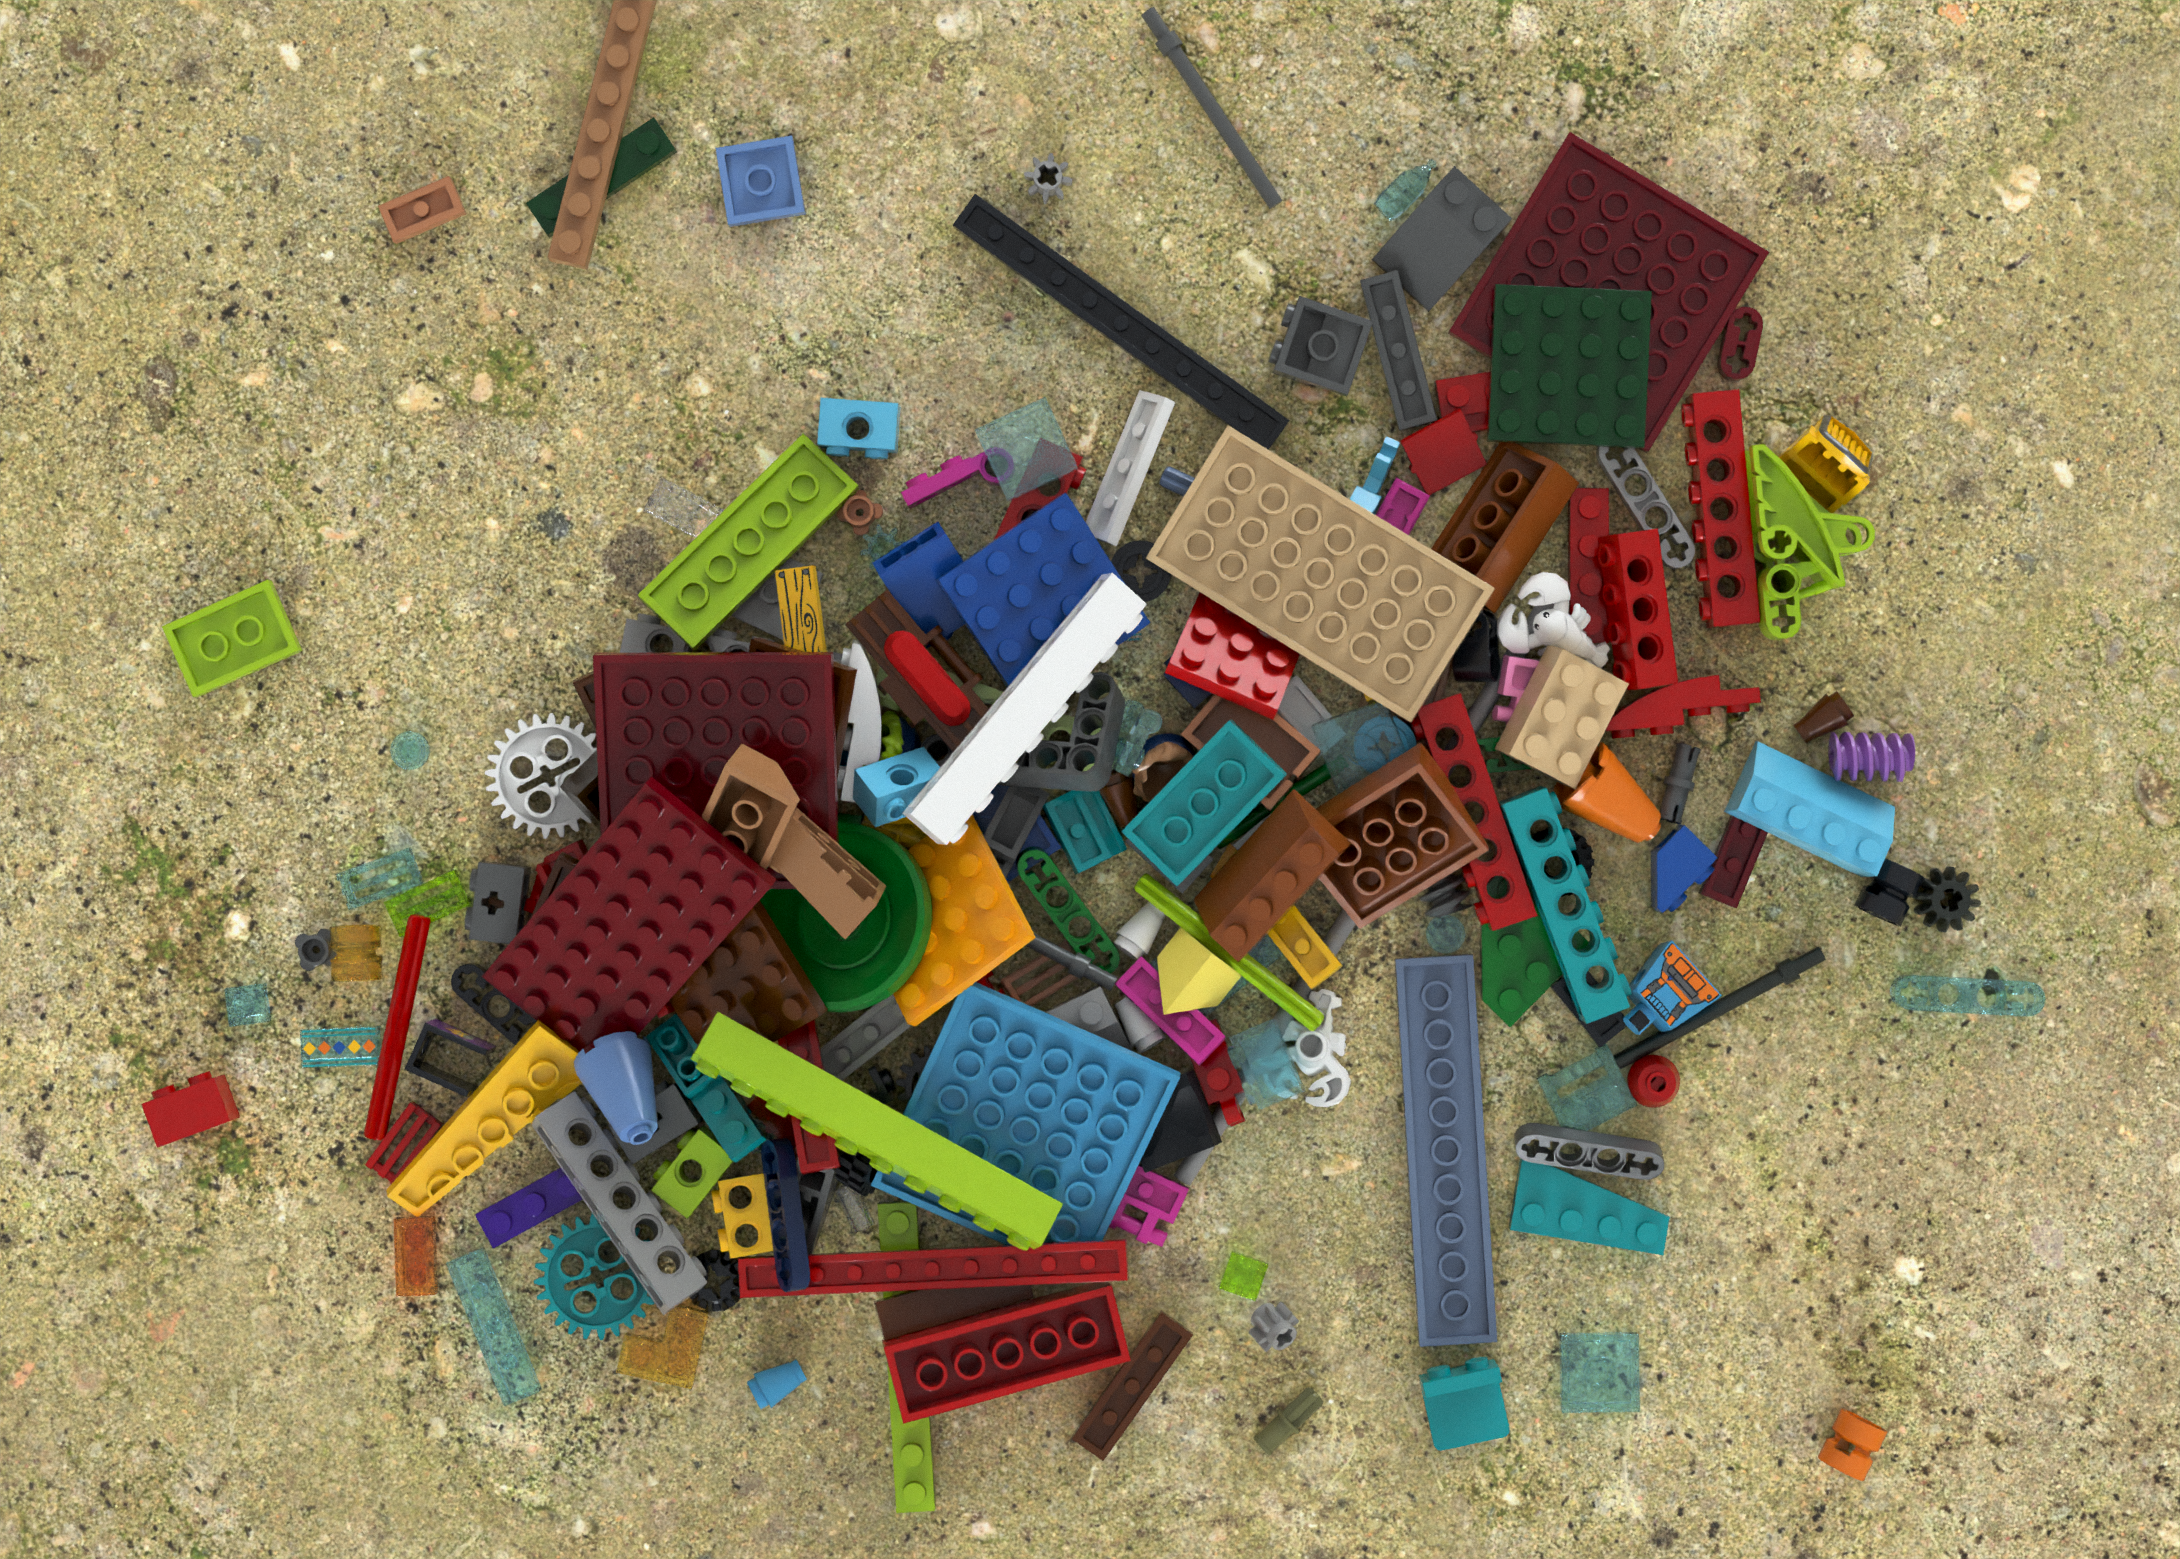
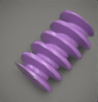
[1828,732,1915,782]

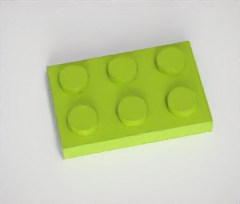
[162,580,303,698]

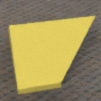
[1157,927,1241,1015]

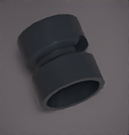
[1854,858,1924,927]

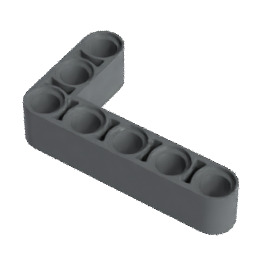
[920,672,1125,792]

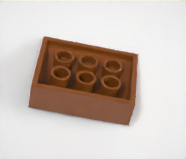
[1316,742,1489,929]

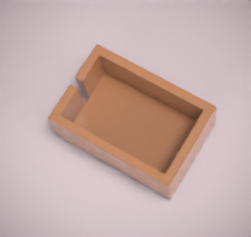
[1181,694,1321,812]

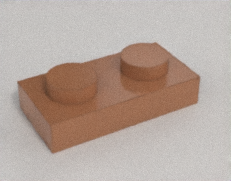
[378,176,467,244]

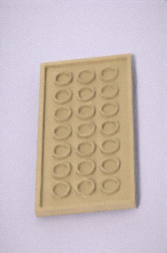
[1146,425,1495,723]

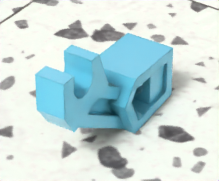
[1350,436,1400,515]

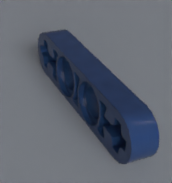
[761,1138,810,1292]

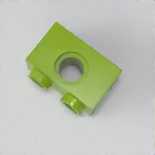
[651,1125,734,1219]

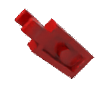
[1189,1018,1246,1127]

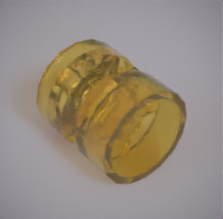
[330,925,383,982]

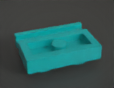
[1043,790,1127,875]

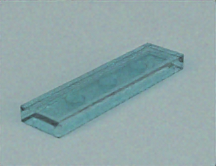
[446,1247,542,1406]

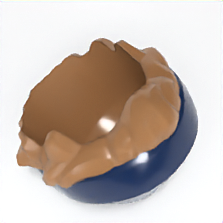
[1131,733,1195,802]

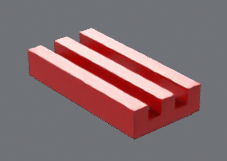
[365,1101,444,1184]

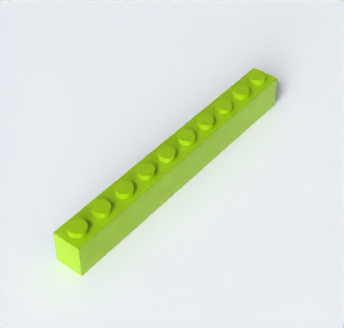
[690,1012,1063,1251]

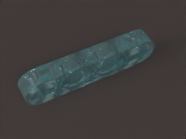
[1890,974,2046,1017]

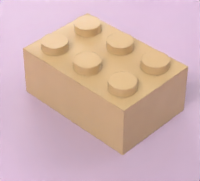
[1495,645,1629,789]

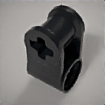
[1452,610,1500,683]

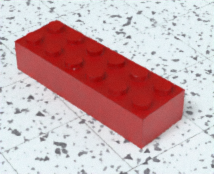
[882,1281,1131,1424]

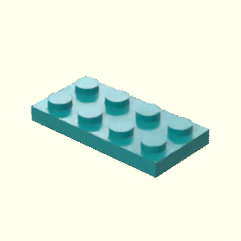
[1121,719,1287,886]

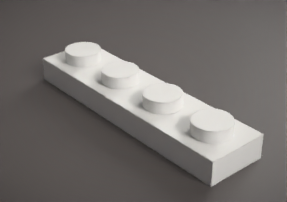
[1086,390,1175,546]

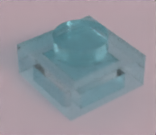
[224,983,271,1027]

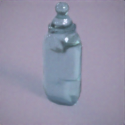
[1374,159,1437,221]

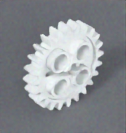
[485,713,597,839]

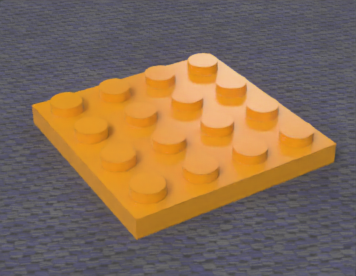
[893,814,1036,1026]

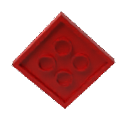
[1165,592,1300,720]

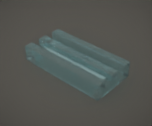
[336,848,424,910]

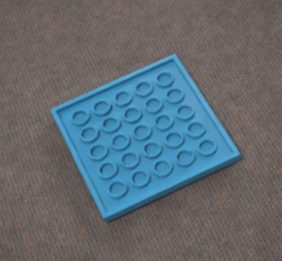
[871,982,1181,1245]

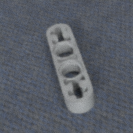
[1596,447,1695,569]

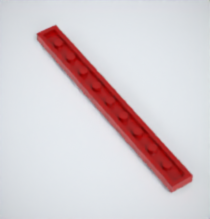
[738,1239,1129,1298]

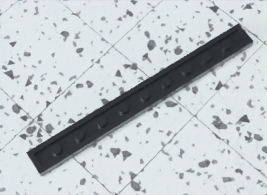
[953,194,1290,450]

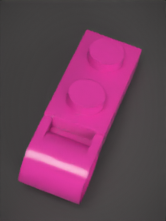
[901,448,1015,509]

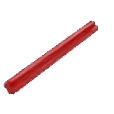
[364,914,431,1140]

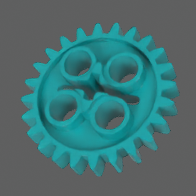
[534,1213,661,1340]

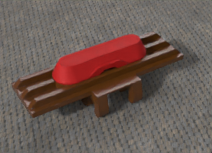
[845,590,989,752]

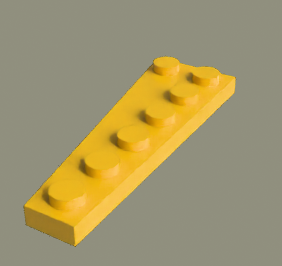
[386,1020,582,1217]

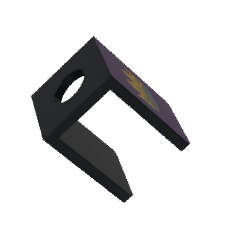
[404,1019,496,1097]

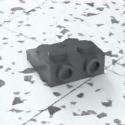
[1268,296,1373,397]

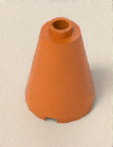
[1553,742,1661,843]

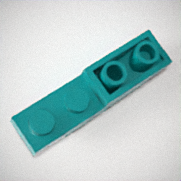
[646,1013,767,1163]

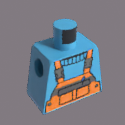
[1623,940,1722,1035]

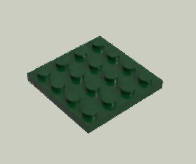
[1487,284,1652,449]

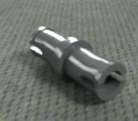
[1660,743,1701,824]

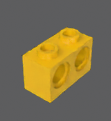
[711,1173,773,1259]

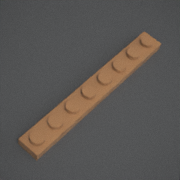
[547,0,657,270]

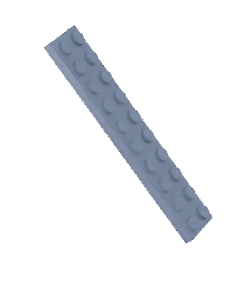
[1394,954,1497,1347]

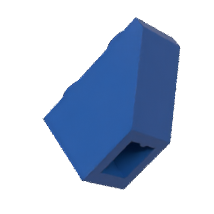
[1651,824,1718,913]

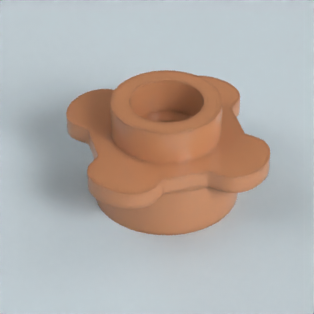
[837,490,883,536]

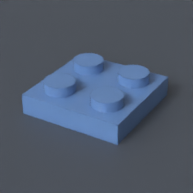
[716,135,806,227]

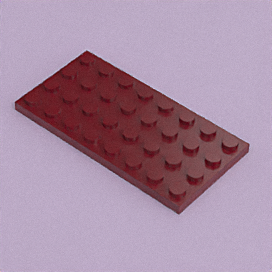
[482,776,777,1054]

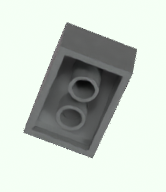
[1372,166,1512,312]

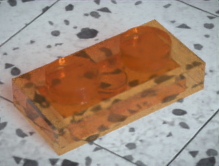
[393,1216,438,1296]

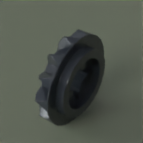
[1111,540,1171,602]
[690,1250,741,1312]

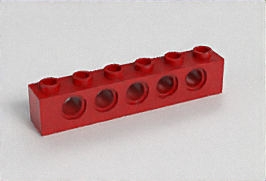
[1681,389,1760,628]
[1411,693,1538,931]

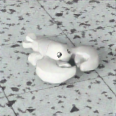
[1497,572,1610,669]
[1263,989,1351,1107]

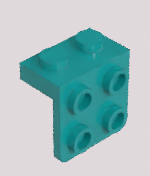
[1418,1357,1510,1451]

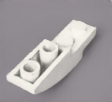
[837,639,882,803]

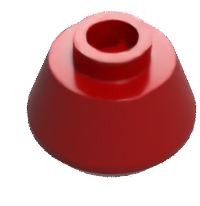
[1627,1055,1680,1108]

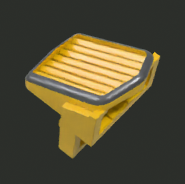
[1778,415,1873,513]

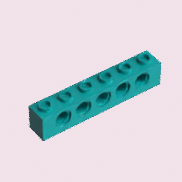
[1499,786,1632,1024]

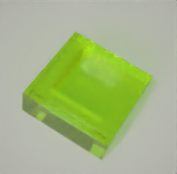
[1219,1250,1268,1301]

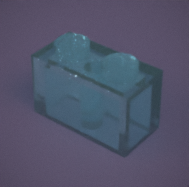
[1227,1019,1306,1110]

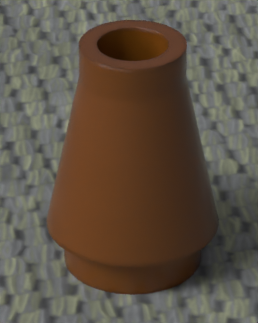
[1793,691,1854,744]
[1098,767,1139,827]

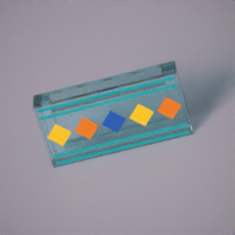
[300,1026,381,1068]

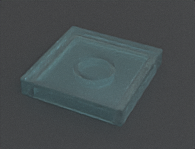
[974,397,1078,501]
[1311,701,1406,794]
[1559,1332,1640,1413]

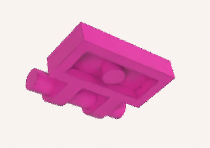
[1109,1164,1189,1247]

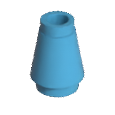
[747,1359,807,1409]

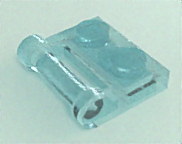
[1112,700,1163,777]
[1536,1043,1637,1131]

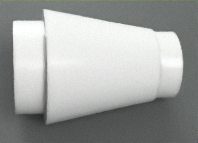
[1113,901,1166,961]
[1115,997,1166,1054]

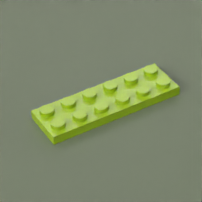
[638,433,859,652]

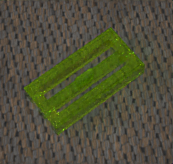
[384,869,472,937]

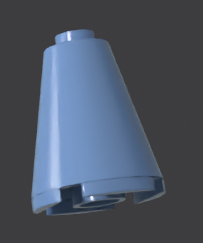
[574,1031,658,1145]

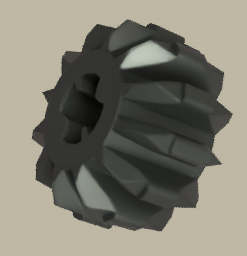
[1912,866,1981,932]

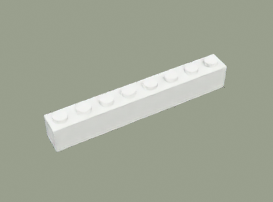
[903,573,1147,845]

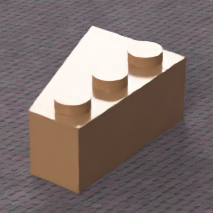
[769,808,886,940]

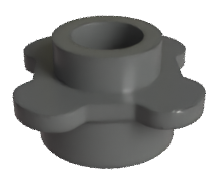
[295,929,338,971]

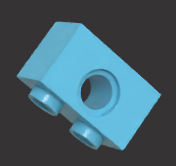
[817,398,901,459]
[853,747,940,827]

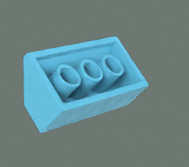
[1724,741,1895,877]

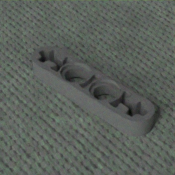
[1514,1123,1664,1180]

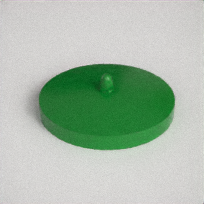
[760,823,932,1013]

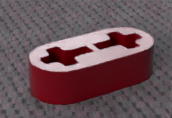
[1717,307,1763,381]

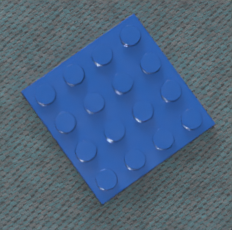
[936,493,1150,687]

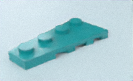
[1509,1158,1670,1255]

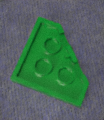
[1480,876,1589,1027]

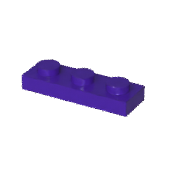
[475,1167,583,1248]

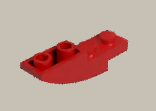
[1605,675,1761,739]

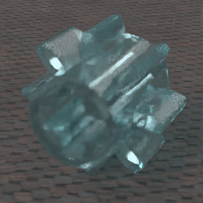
[860,524,906,570]

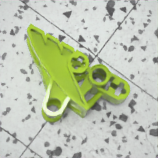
[1745,444,1875,640]

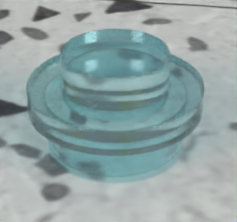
[390,731,430,770]
[1426,915,1465,954]

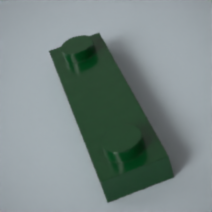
[526,117,677,238]

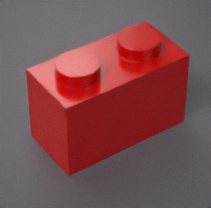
[141,1071,240,1148]

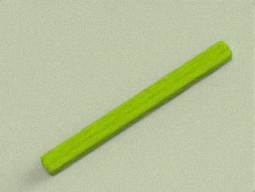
[1134,873,1325,1031]

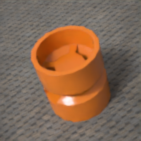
[1818,1408,1888,1481]

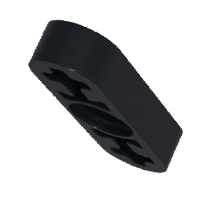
[451,963,536,1045]

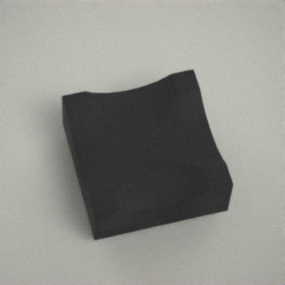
[1140,1069,1222,1173]

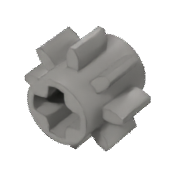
[1024,153,1072,204]
[1249,1302,1299,1352]

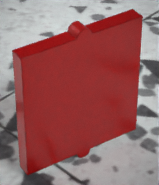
[1400,408,1487,495]

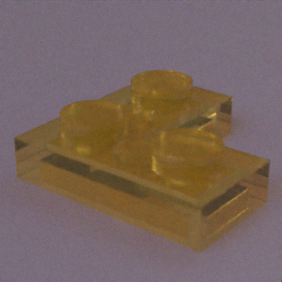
[616,1304,710,1389]

